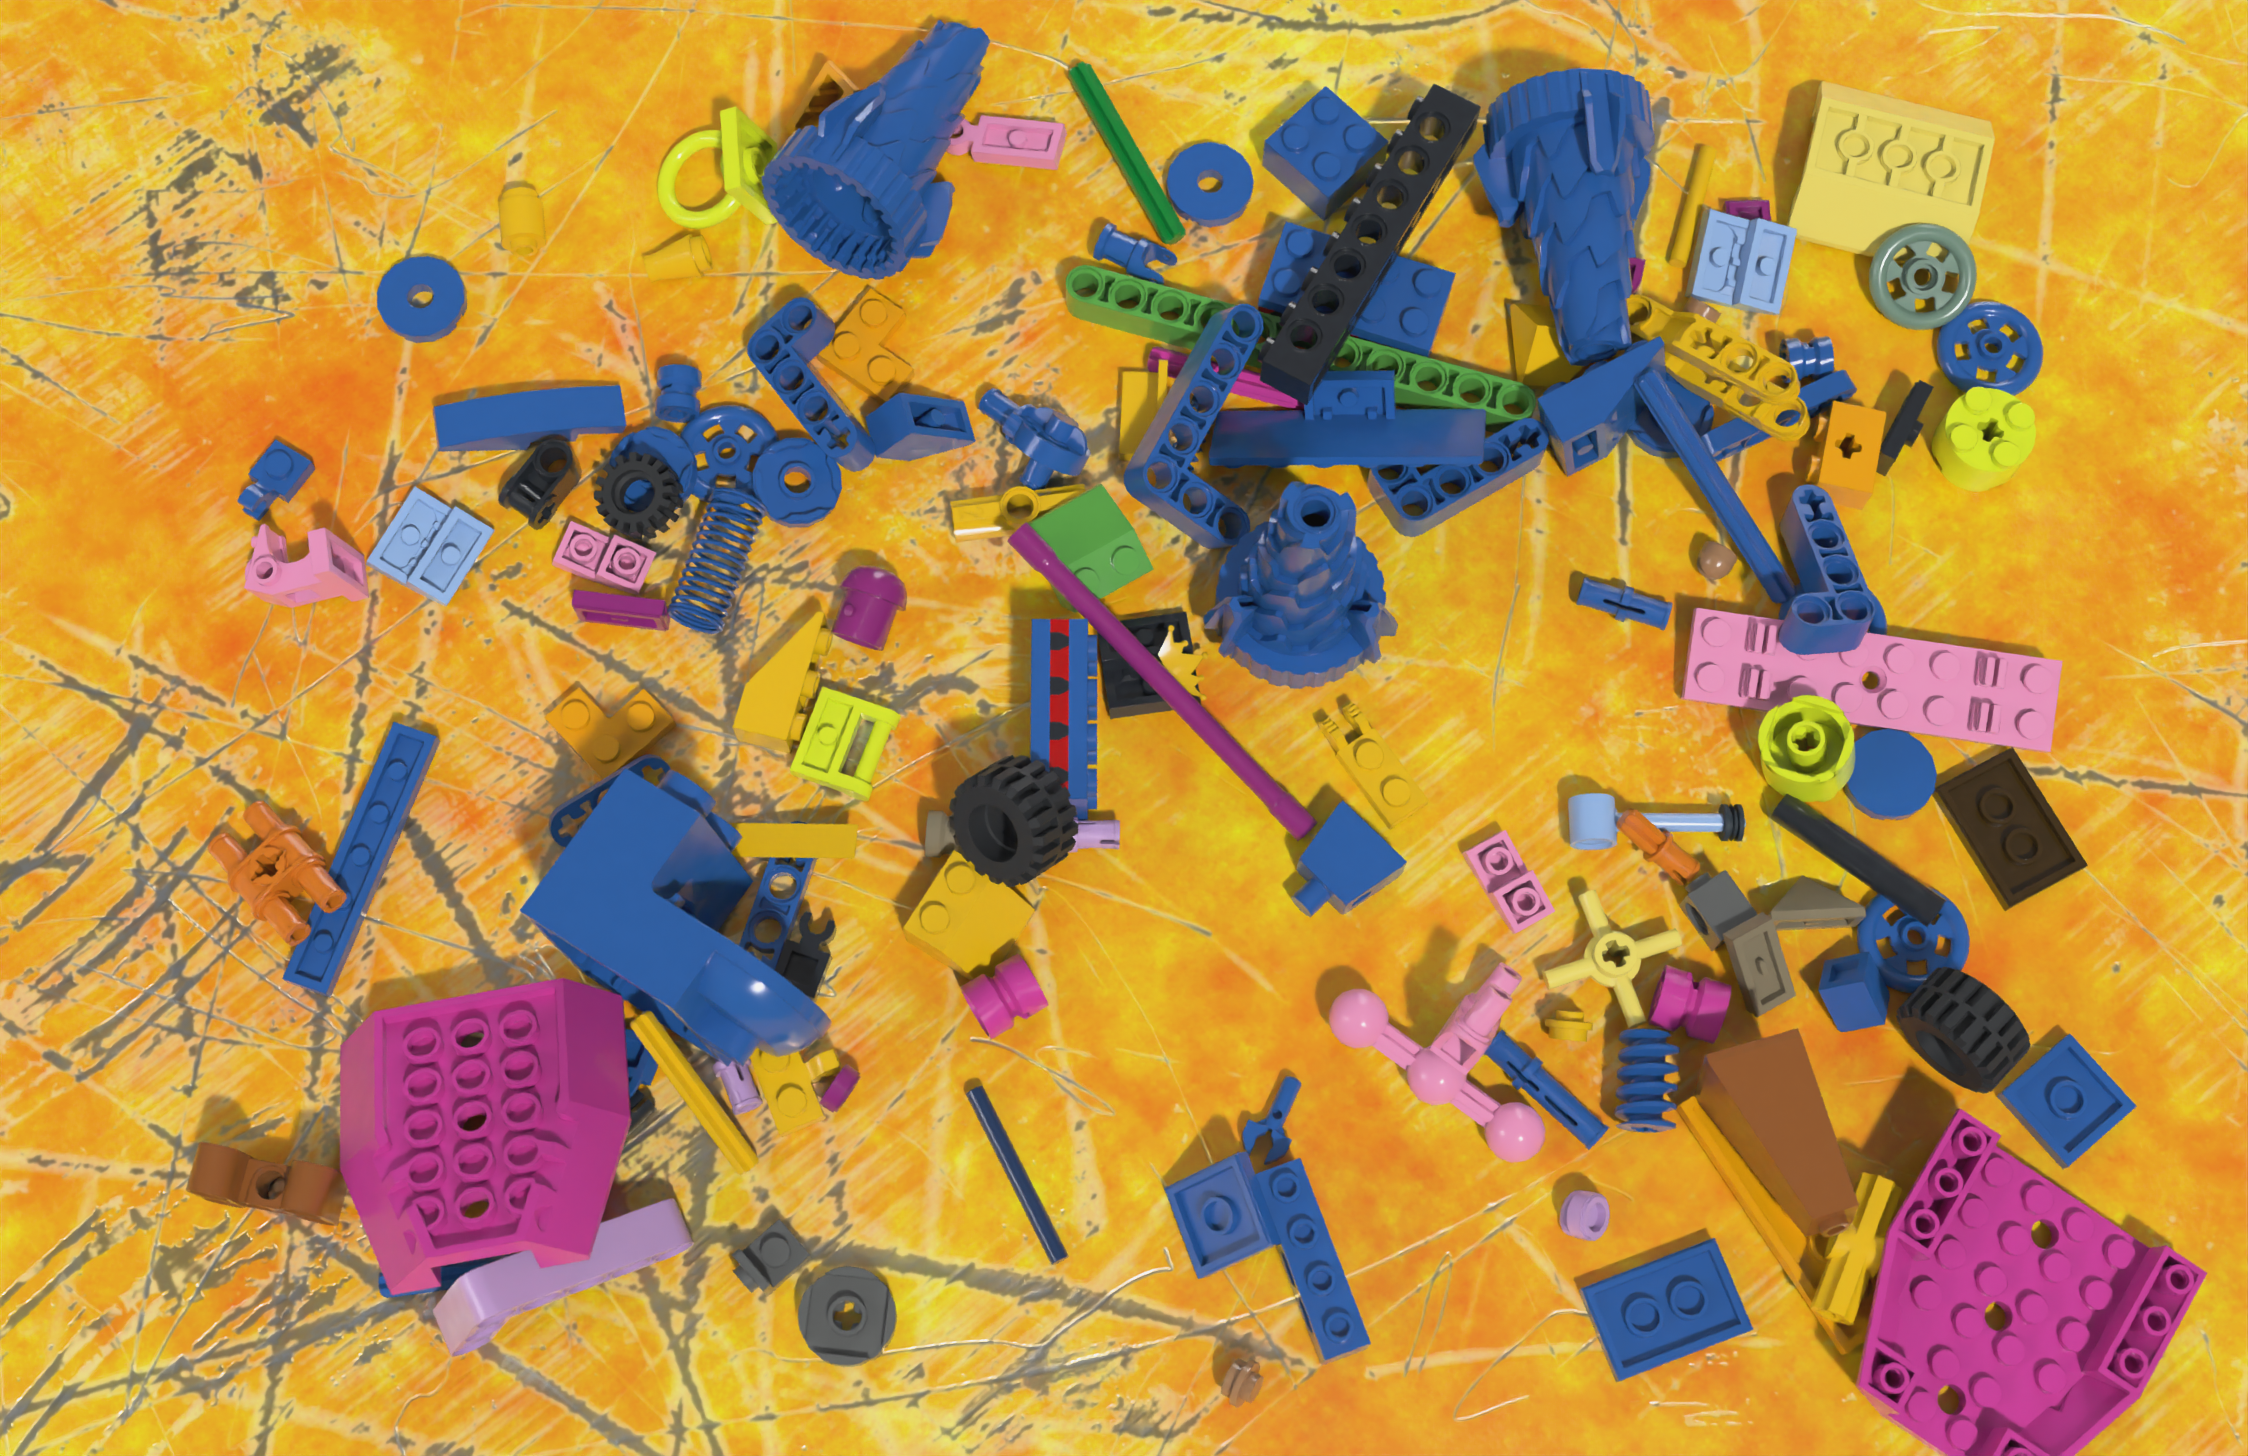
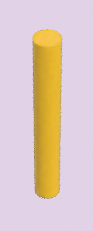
[1669,146,1717,268]

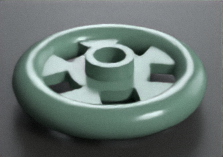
[1869,223,1977,330]

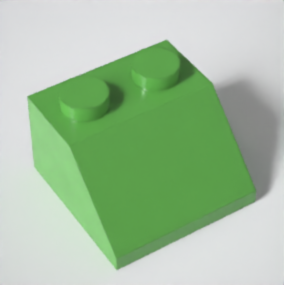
[1028,484,1153,613]

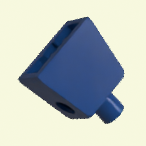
[1291,801,1407,917]

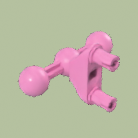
[1329,962,1545,1162]

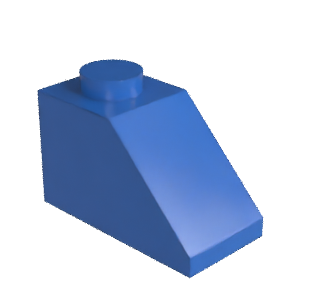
[865,393,976,461]

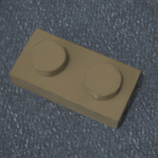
[1723,912,1796,1017]

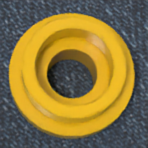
[1545,1010,1593,1042]

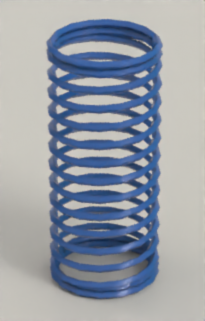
[667,487,766,634]

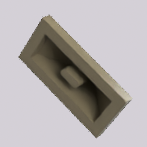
[1768,875,1866,931]

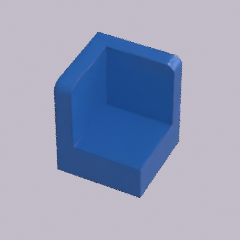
[1818,951,1890,1032]

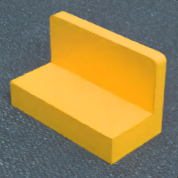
[1119,360,1168,461]

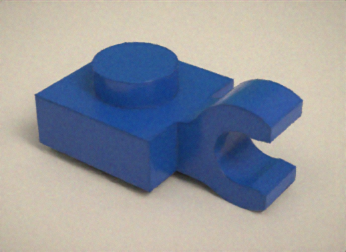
[237,439,315,521]

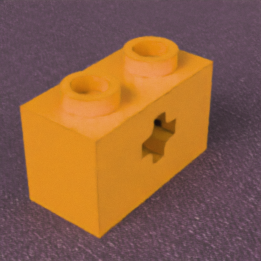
[1805,400,1887,510]

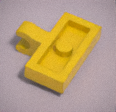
[750,1048,842,1137]

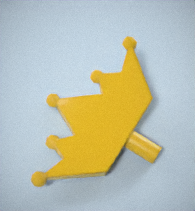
[1158,625,1208,701]

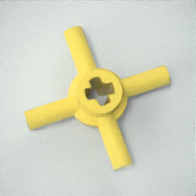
[1542,890,1682,1028]

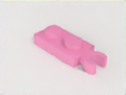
[947,115,1067,170]

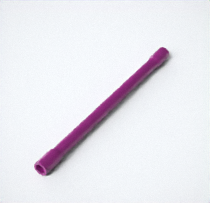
[1007,522,1318,841]

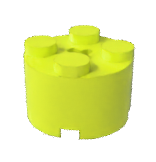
[1931,386,2036,492]
[1758,695,1855,802]

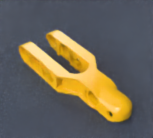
[1627,294,1810,441]

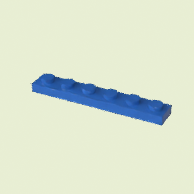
[282,722,440,998]

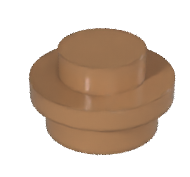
[1221,1359,1264,1408]

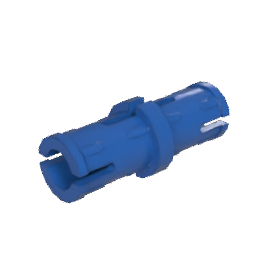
[1576,577,1673,631]

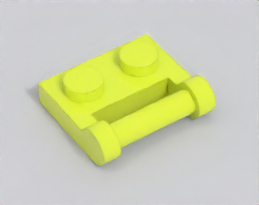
[790,686,901,801]

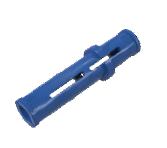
[1484,1030,1609,1150]

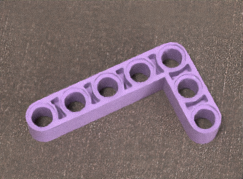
[433,1198,694,1357]

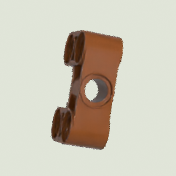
[185,1142,348,1226]

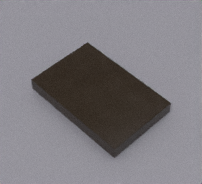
[1932,747,2088,911]

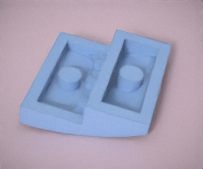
[1685,209,1797,315]
[366,487,495,607]

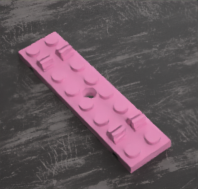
[1681,608,2062,753]

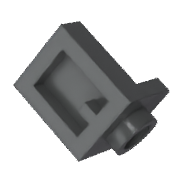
[732,1219,812,1296]

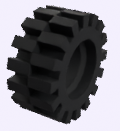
[594,452,684,540]

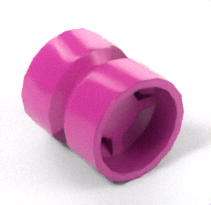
[960,953,1048,1040]
[1648,965,1731,1044]

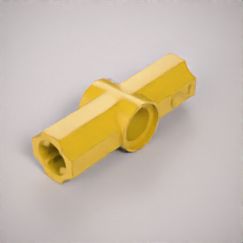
[950,484,1086,543]
[1810,1172,1902,1326]

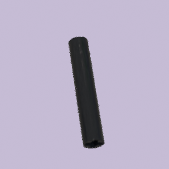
[1770,794,1947,927]

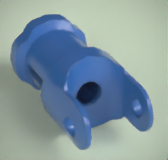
[1093,223,1177,285]

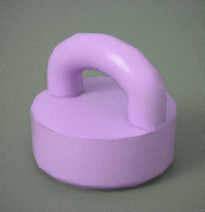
[1559,1190,1610,1241]

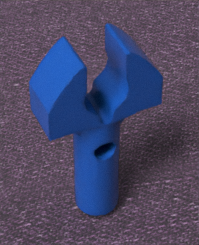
[1242,1076,1301,1165]

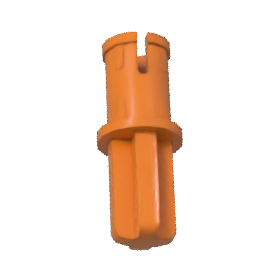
[1616,808,1700,886]

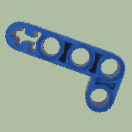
[747,297,875,472]
[1367,418,1549,537]
[1778,484,1876,655]

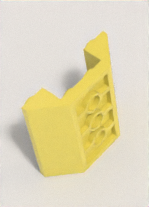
[1787,81,1995,278]

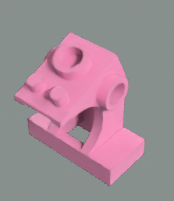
[244,524,369,608]

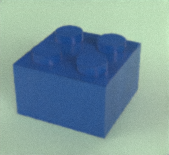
[1262,86,1389,221]

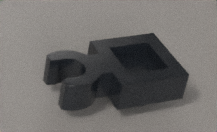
[774,911,836,1002]

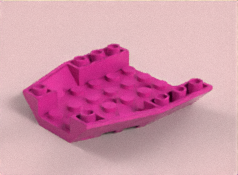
[340,978,631,1295]
[1856,1108,2207,1456]

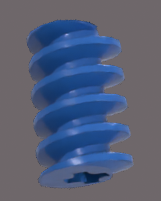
[1614,1029,1680,1133]

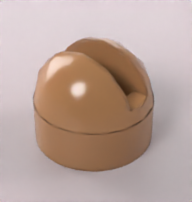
[1682,296,1721,323]
[1697,541,1737,580]

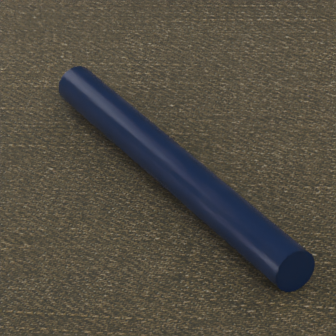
[966,1086,1069,1265]

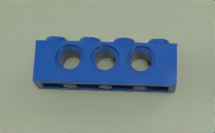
[1256,1158,1371,1366]

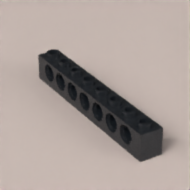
[1257,83,1481,405]

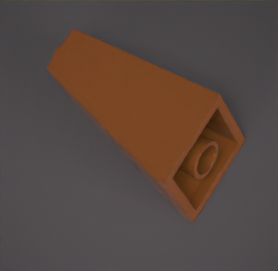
[1695,1028,1859,1237]

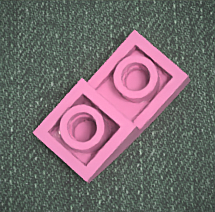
[552,521,656,595]
[1462,830,1555,934]

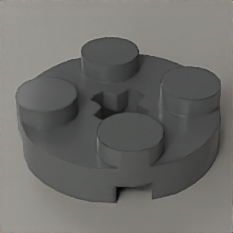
[798,1266,897,1367]

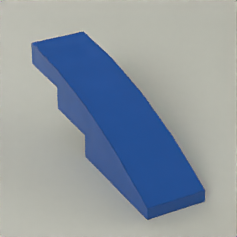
[432,385,627,452]

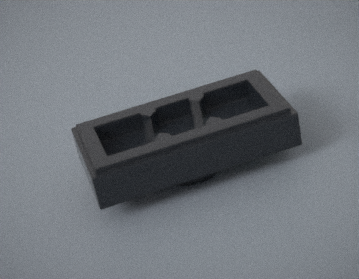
[1876,380,1933,476]

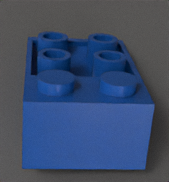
[1537,336,1666,477]

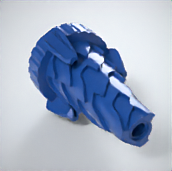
[762,20,990,280]
[1473,68,1655,366]
[1203,481,1398,689]

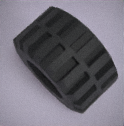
[949,755,1078,887]
[1896,966,2031,1094]

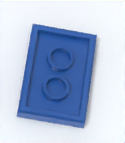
[1578,1238,1754,1383]

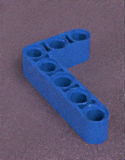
[1124,304,1263,549]

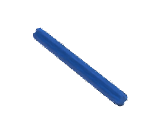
[1634,369,1797,603]

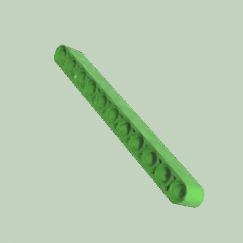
[1066,265,1536,433]

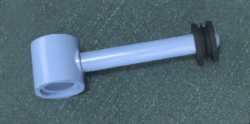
[1568,793,1746,850]

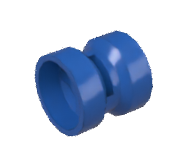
[1779,336,1834,383]
[655,364,702,423]

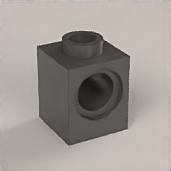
[1679,870,1758,951]

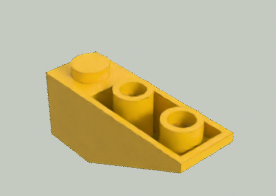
[732,611,833,754]

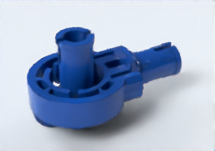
[979,388,1091,490]

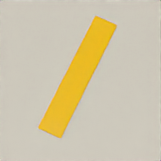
[729,823,858,859]

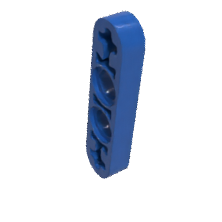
[1700,370,1857,463]
[739,821,818,970]

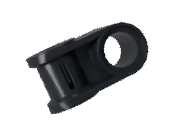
[498,439,582,530]

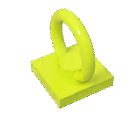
[657,106,778,229]

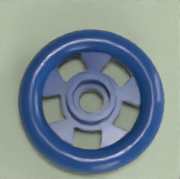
[1937,301,2043,396]
[679,405,780,505]
[1857,886,1970,994]

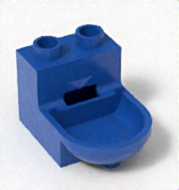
[520,768,832,1067]

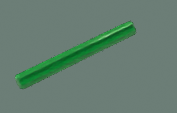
[1068,61,1185,245]

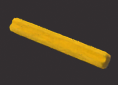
[630,1010,759,1175]

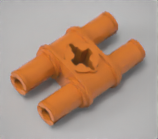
[207,801,347,946]

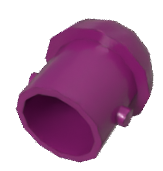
[831,565,907,651]

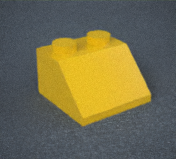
[903,850,1035,980]

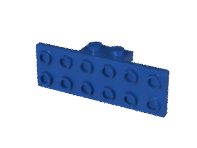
[1209,371,1486,468]

